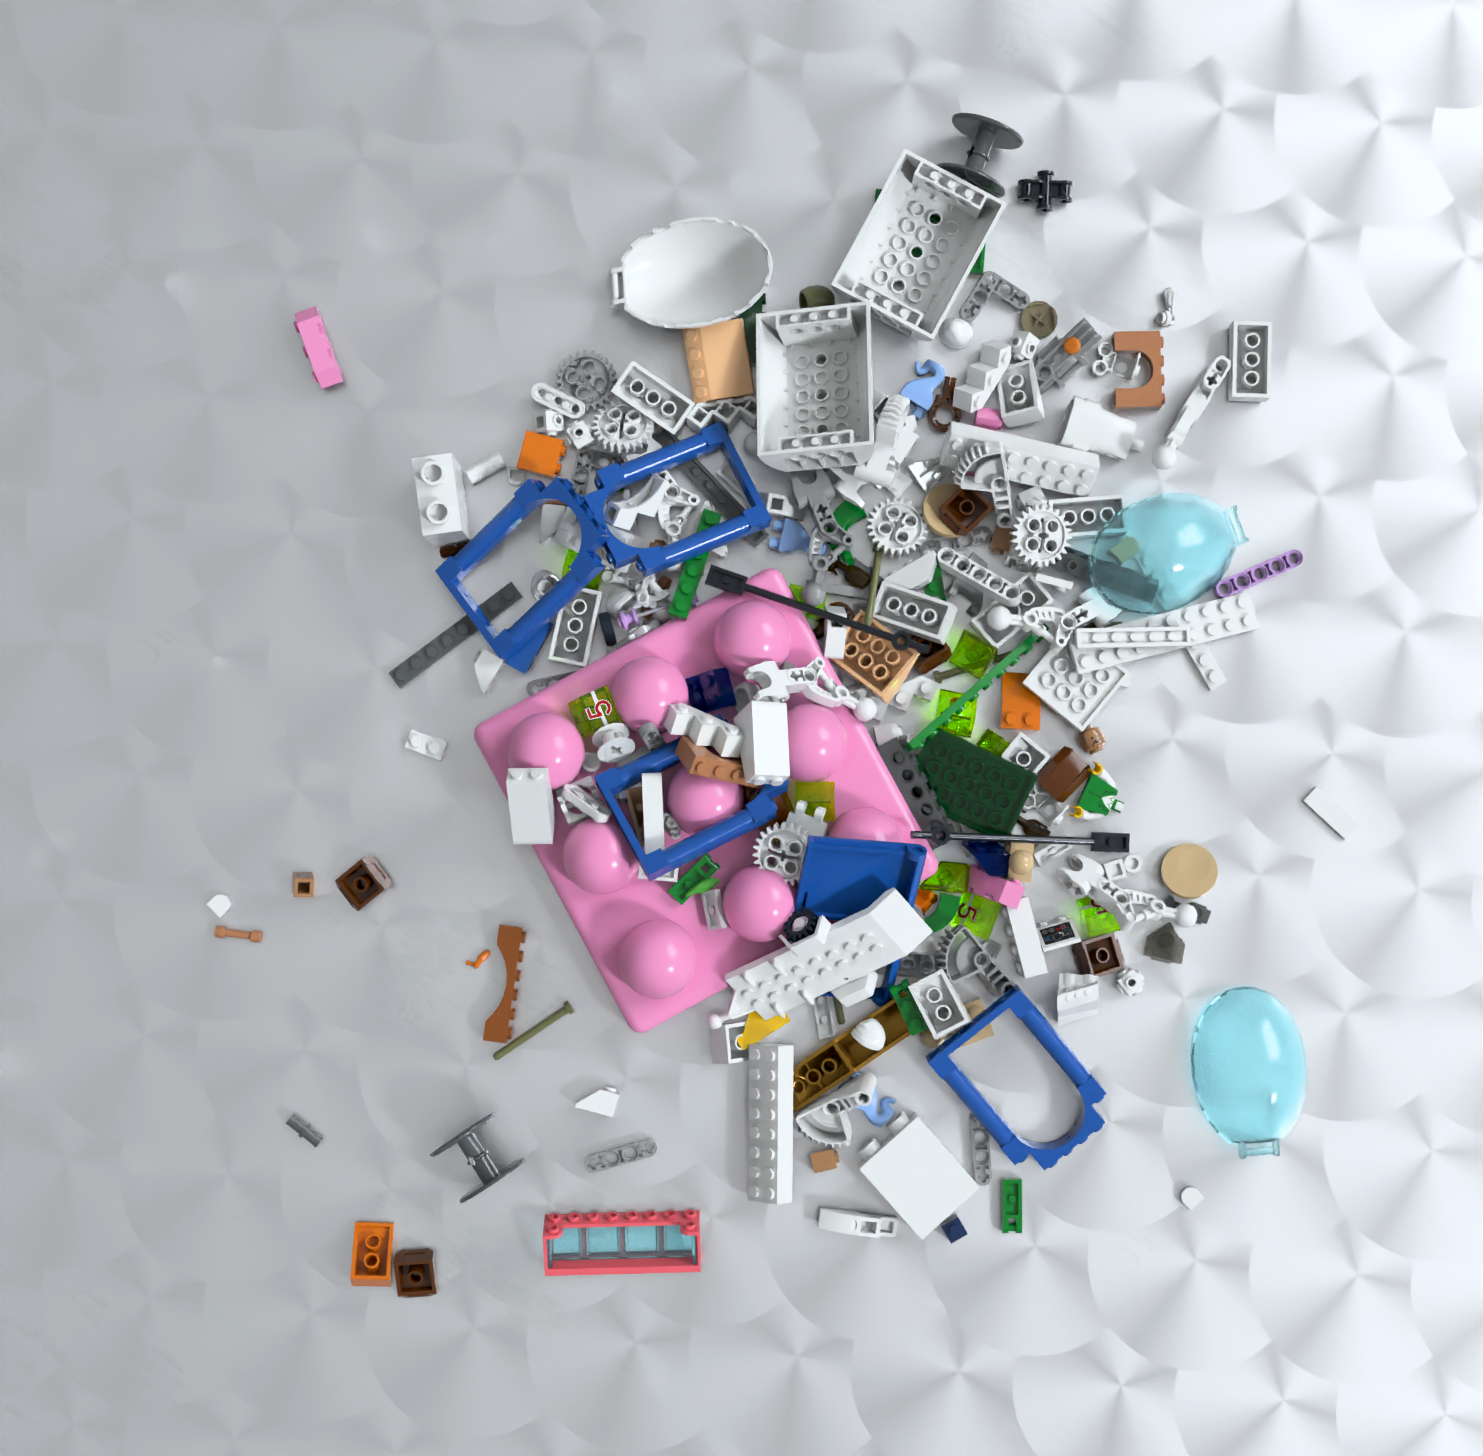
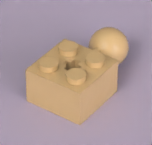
[1001,842,1034,883]
[920,997,994,1048]

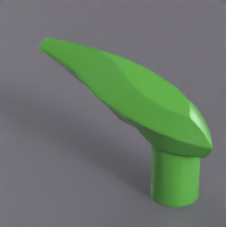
[685,877,720,898]

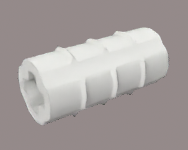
[465,451,506,485]

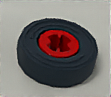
[599,612,617,646]

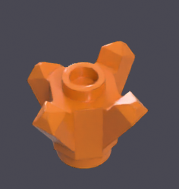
[915,888,938,915]

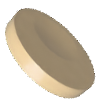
[922,483,961,538]
[1161,844,1218,899]

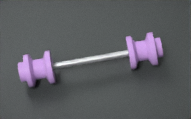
[616,593,699,630]

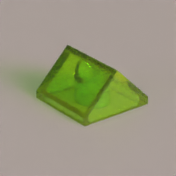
[949,629,998,680]
[795,781,836,821]
[919,861,970,894]

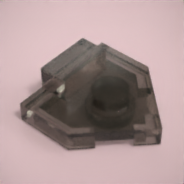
[1143,922,1185,964]

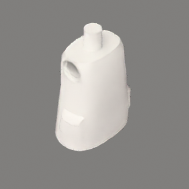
[1057,395,1145,460]

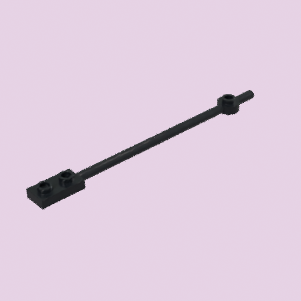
[705,564,930,654]
[910,826,1130,853]

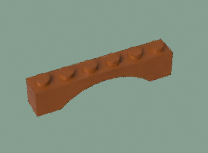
[483,924,527,1043]

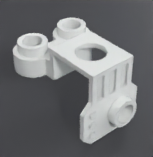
[1091,342,1141,380]
[1023,781,1069,827]

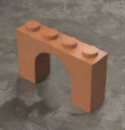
[1112,331,1165,411]
[675,735,761,789]

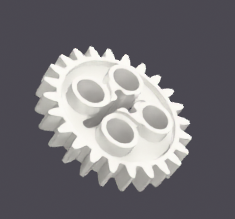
[592,400,654,454]
[866,497,928,558]
[1009,504,1072,567]
[752,822,808,886]

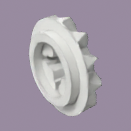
[663,812,681,840]

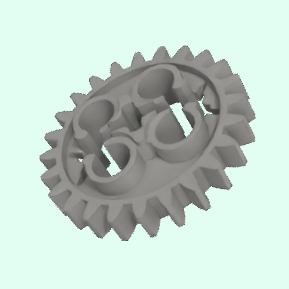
[555,350,617,412]

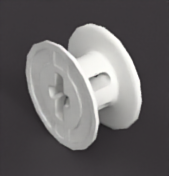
[592,723,635,763]

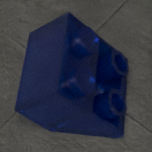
[685,668,737,714]
[962,841,1011,877]

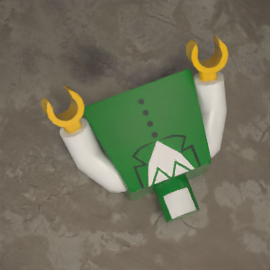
[1069,761,1124,821]

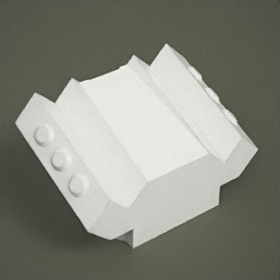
[874,414,919,470]
[1057,973,1099,1026]

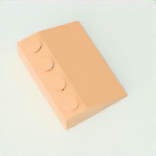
[682,318,755,404]
[828,610,920,704]

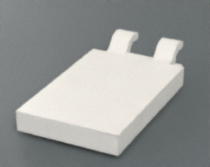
[773,800,828,870]

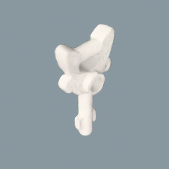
[616,574,671,623]
[606,619,660,654]

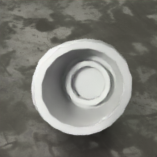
[939,317,973,349]
[531,570,560,601]
[606,587,637,619]
[733,682,761,713]
[851,1018,886,1051]

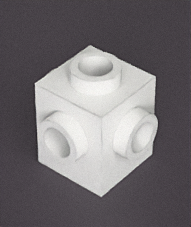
[1009,330,1040,362]
[533,408,564,437]
[565,420,595,451]
[1114,968,1145,996]

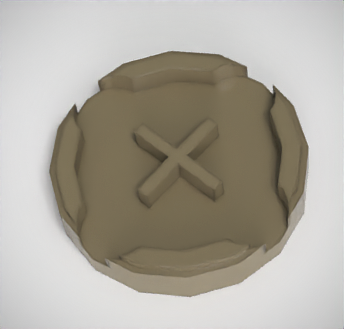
[1019,301,1058,339]

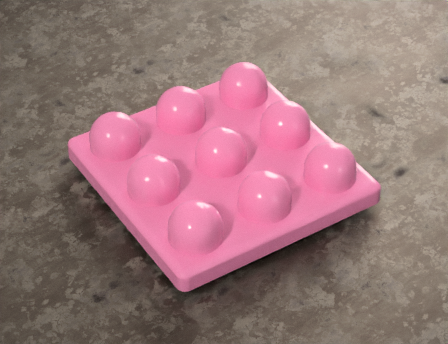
[474,568,938,1033]

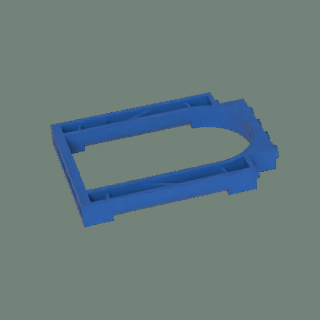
[583,422,772,578]
[435,477,610,659]
[594,714,789,882]
[926,984,1107,1170]

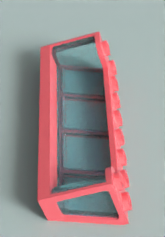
[543,1210,701,1276]

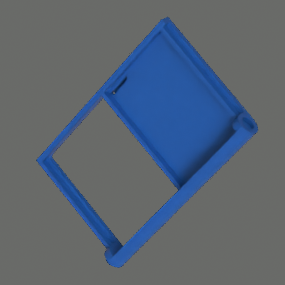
[785,835,927,1007]

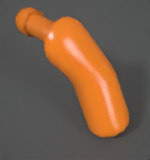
[465,950,491,969]

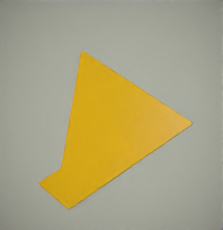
[737,1011,790,1050]

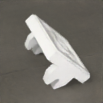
[555,775,603,826]

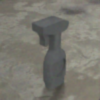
[1164,896,1211,924]

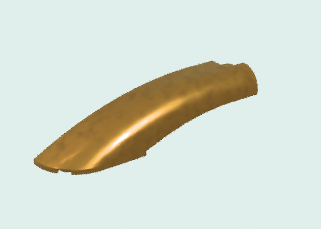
[793,972,935,1113]

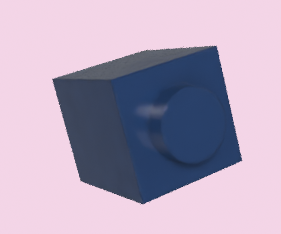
[940,1214,968,1244]

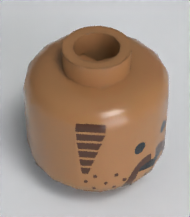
[1078,725,1106,755]

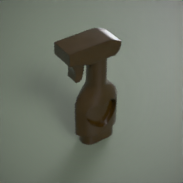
[826,555,871,590]
[1017,809,1051,836]

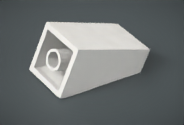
[733,701,790,786]
[506,768,556,844]

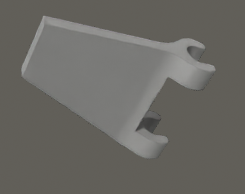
[943,552,988,617]

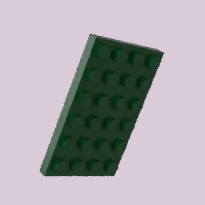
[908,727,1039,845]

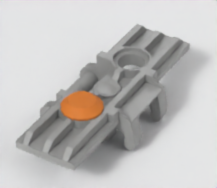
[1034,317,1102,394]

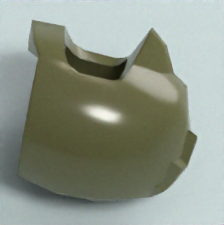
[799,285,835,309]

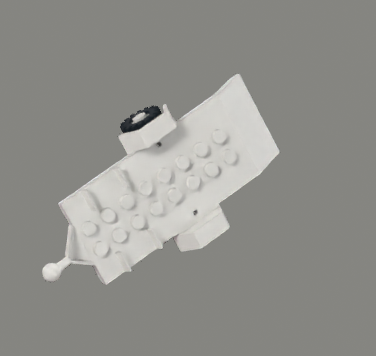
[707,887,933,1029]

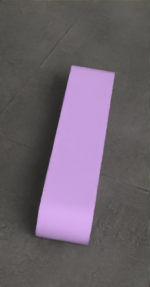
[1212,549,1303,599]

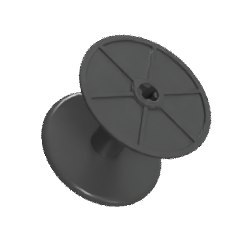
[937,113,1024,198]
[430,1112,526,1204]

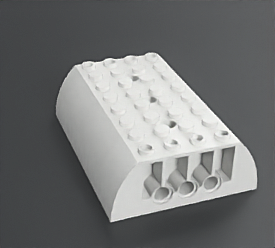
[831,149,1007,341]
[756,301,874,472]

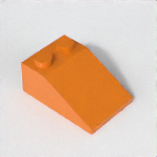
[998,672,1041,732]
[350,1222,394,1287]

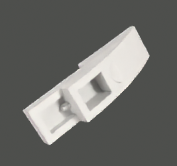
[817,1208,898,1238]

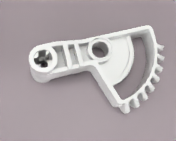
[854,394,910,489]
[954,440,1014,528]
[795,1072,877,1148]

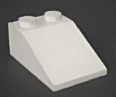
[997,359,1045,428]
[908,969,972,1040]

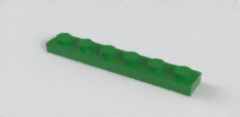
[668,508,722,621]

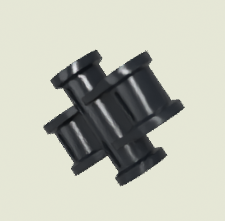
[1018,170,1073,212]

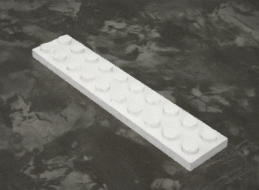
[1068,591,1259,675]

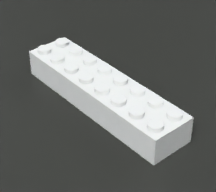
[940,421,1100,497]
[748,1043,794,1204]

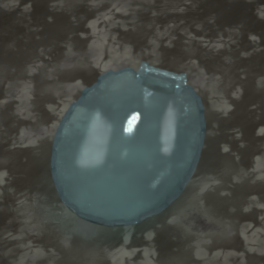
[1088,493,1249,615]
[1190,986,1307,1159]

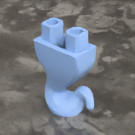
[899,359,945,420]
[769,518,827,556]
[837,1071,896,1127]

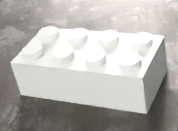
[1228,321,1272,402]
[1047,494,1128,540]
[553,506,642,573]
[969,571,1054,652]
[873,581,958,645]
[548,588,603,668]
[1000,896,1048,978]

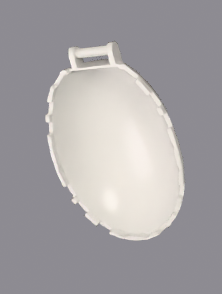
[608,217,772,329]

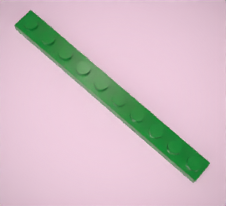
[904,623,1049,753]

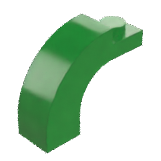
[827,500,867,566]
[924,893,961,933]

